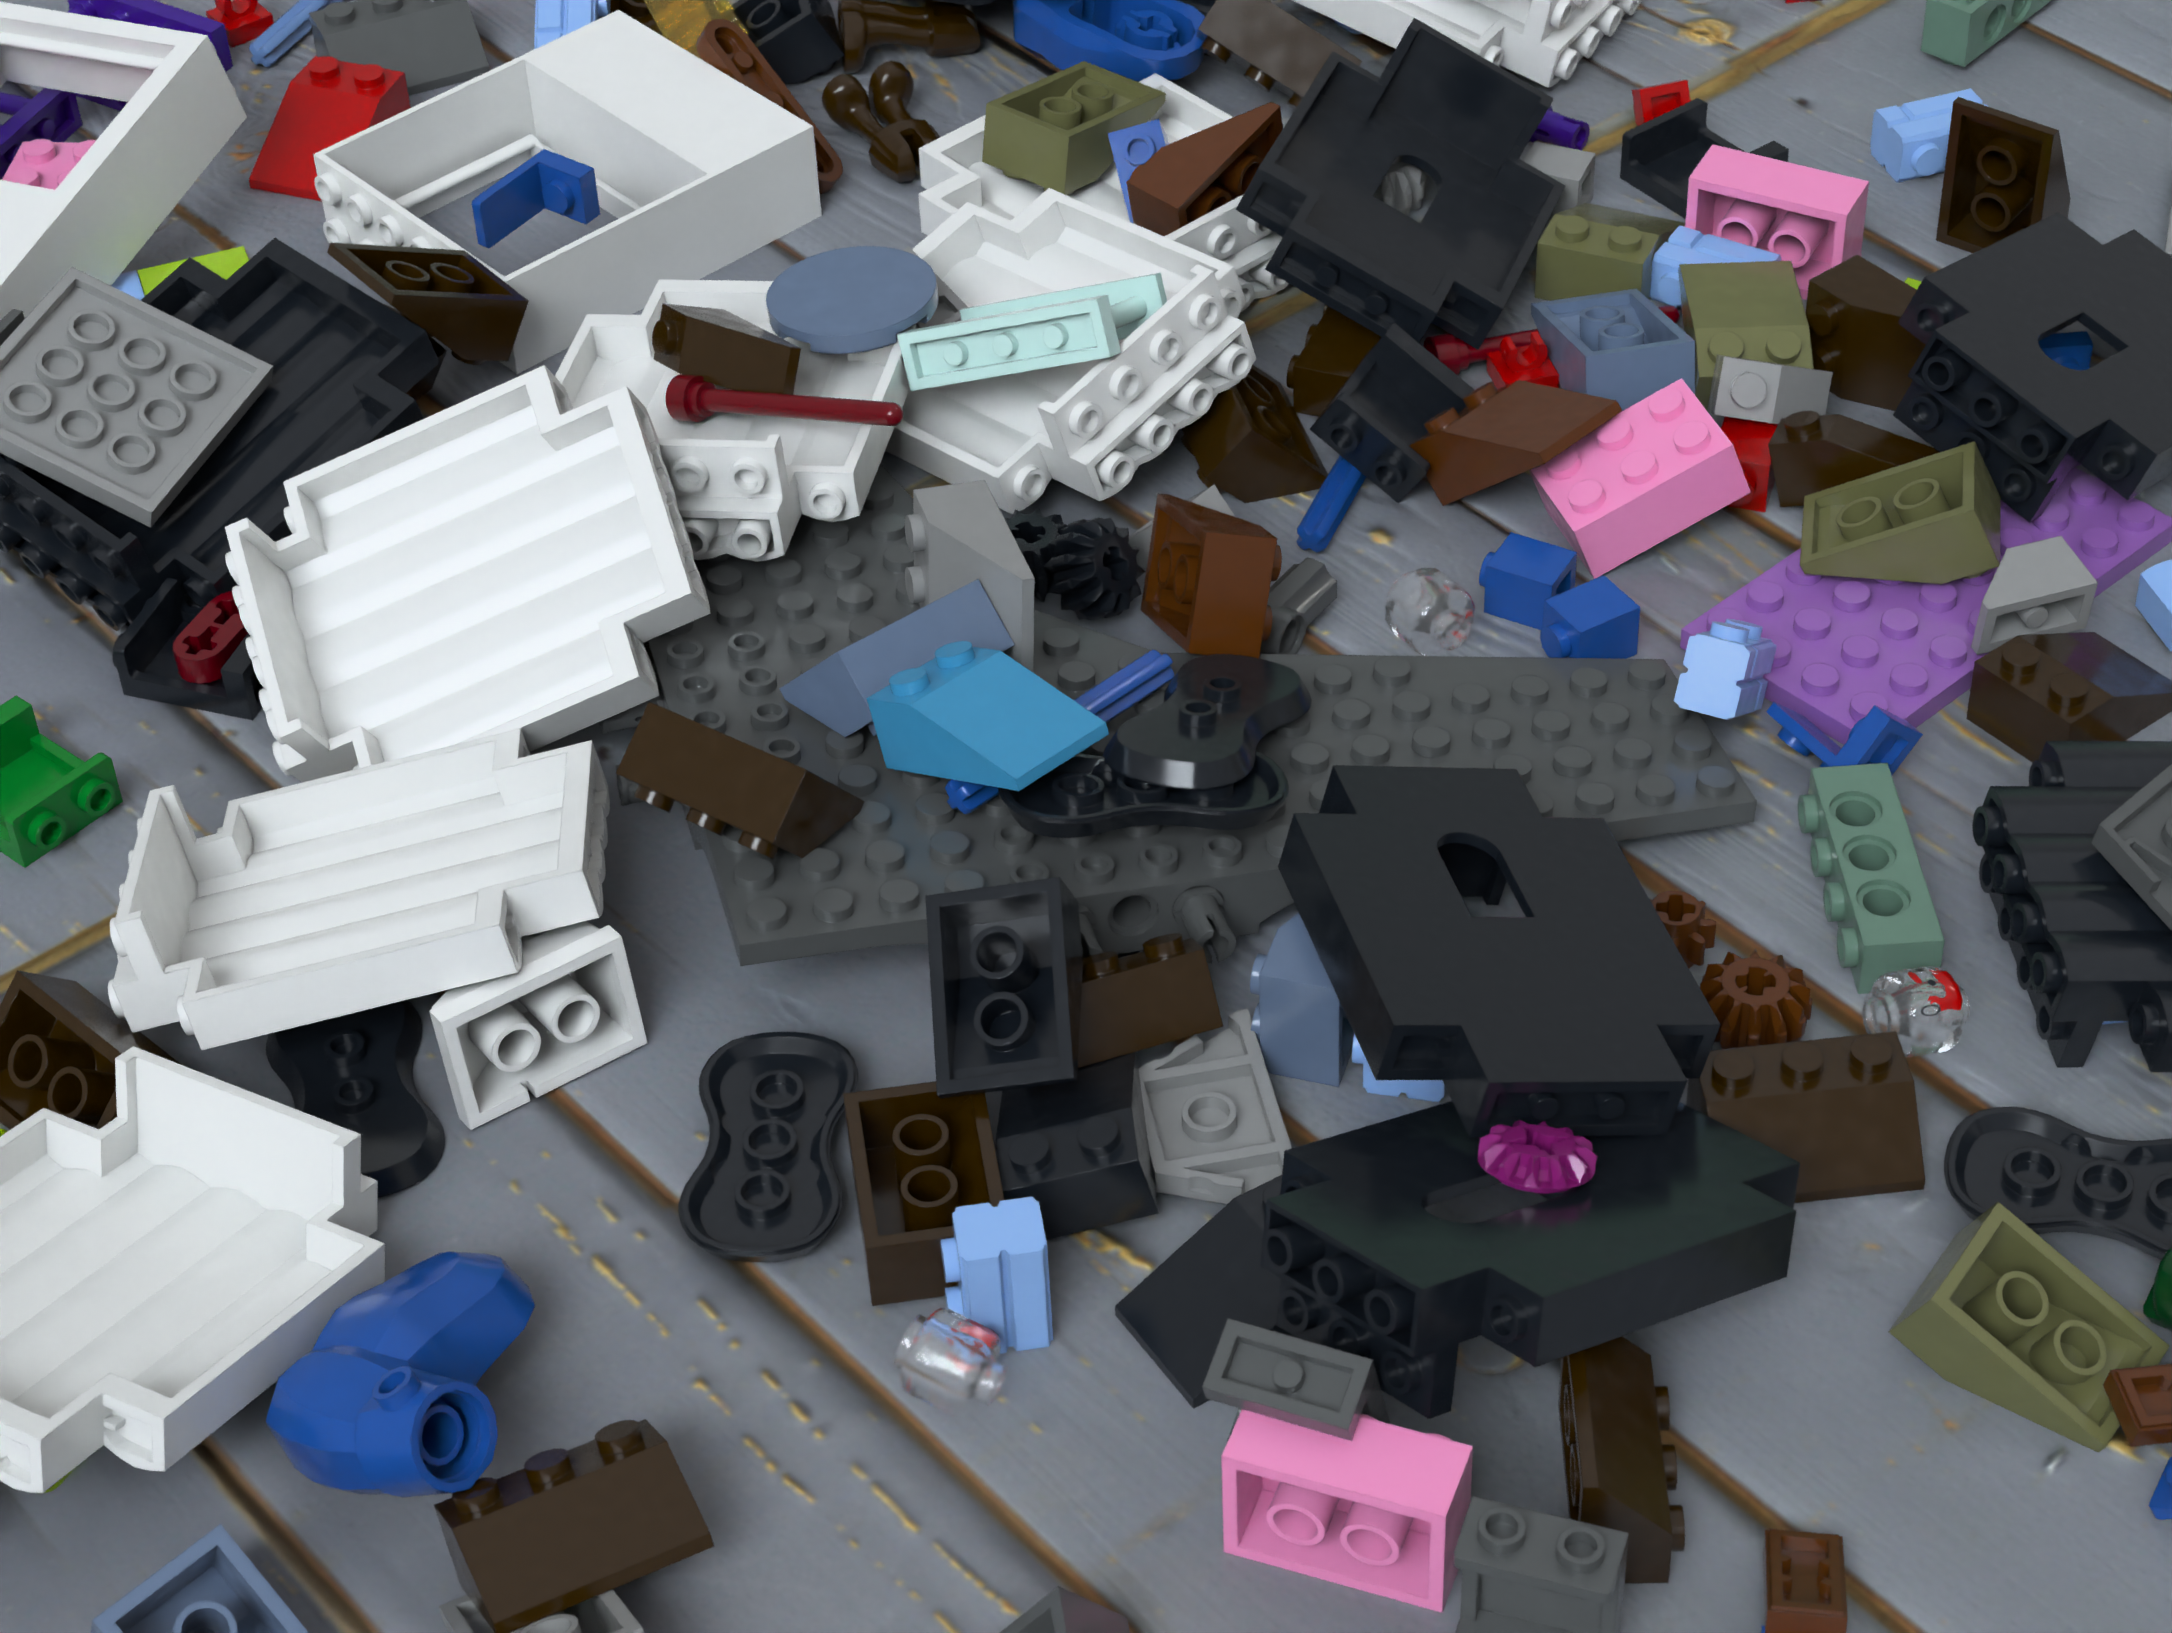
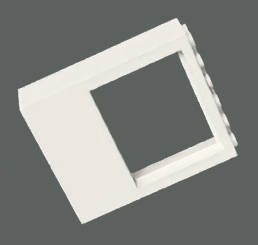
[0,2,247,321]
[313,10,822,374]

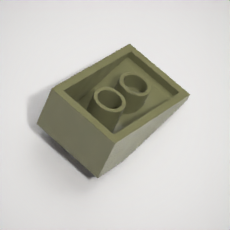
[982,61,1166,195]
[1535,203,1685,301]
[1678,261,1814,413]
[1800,441,2000,584]
[1889,1202,2170,1452]

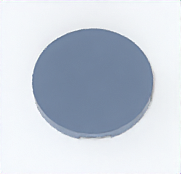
[766,246,939,354]

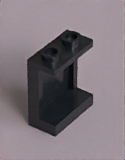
[1620,98,1789,219]
[1309,323,1474,503]
[112,578,263,720]

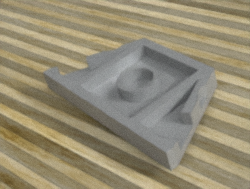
[1138,1008,1292,1204]

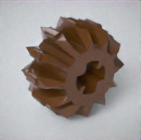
[1700,949,1812,1049]

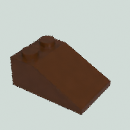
[1126,102,1283,236]
[1409,380,1622,506]
[1141,494,1282,659]

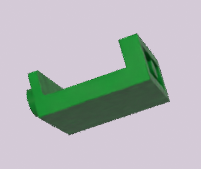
[0,695,123,868]

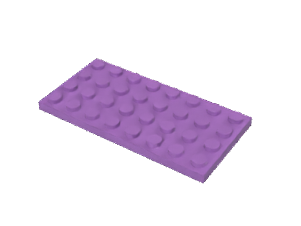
[1680,467,2172,745]

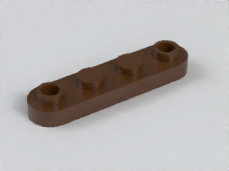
[696,19,843,194]

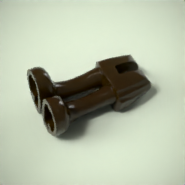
[838,0,980,73]
[822,61,940,183]

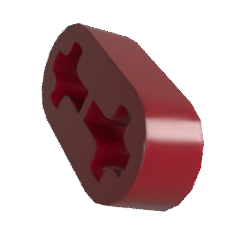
[173,591,248,684]

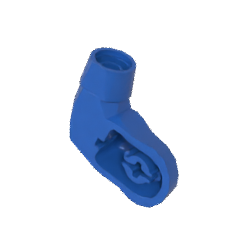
[1013,0,1205,83]
[265,1251,535,1497]

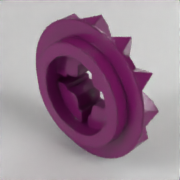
[1477,1120,1597,1193]

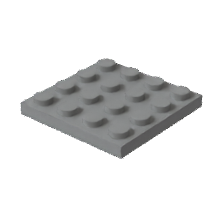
[0,267,273,528]

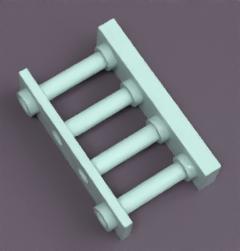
[897,273,1167,391]

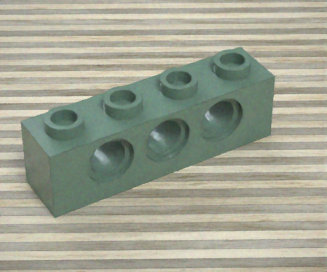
[1921,0,2052,67]
[1798,763,1945,994]

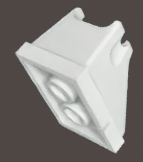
[429,921,647,1130]

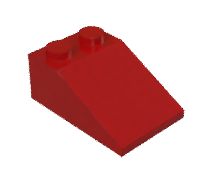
[249,56,411,202]

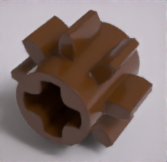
[1650,891,1716,969]

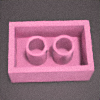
[1685,144,1869,300]
[1529,378,1751,579]
[1221,1409,1473,1613]

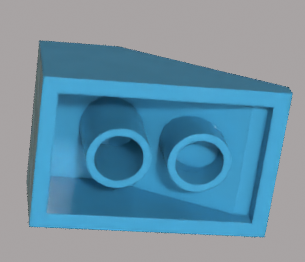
[867,641,1109,791]

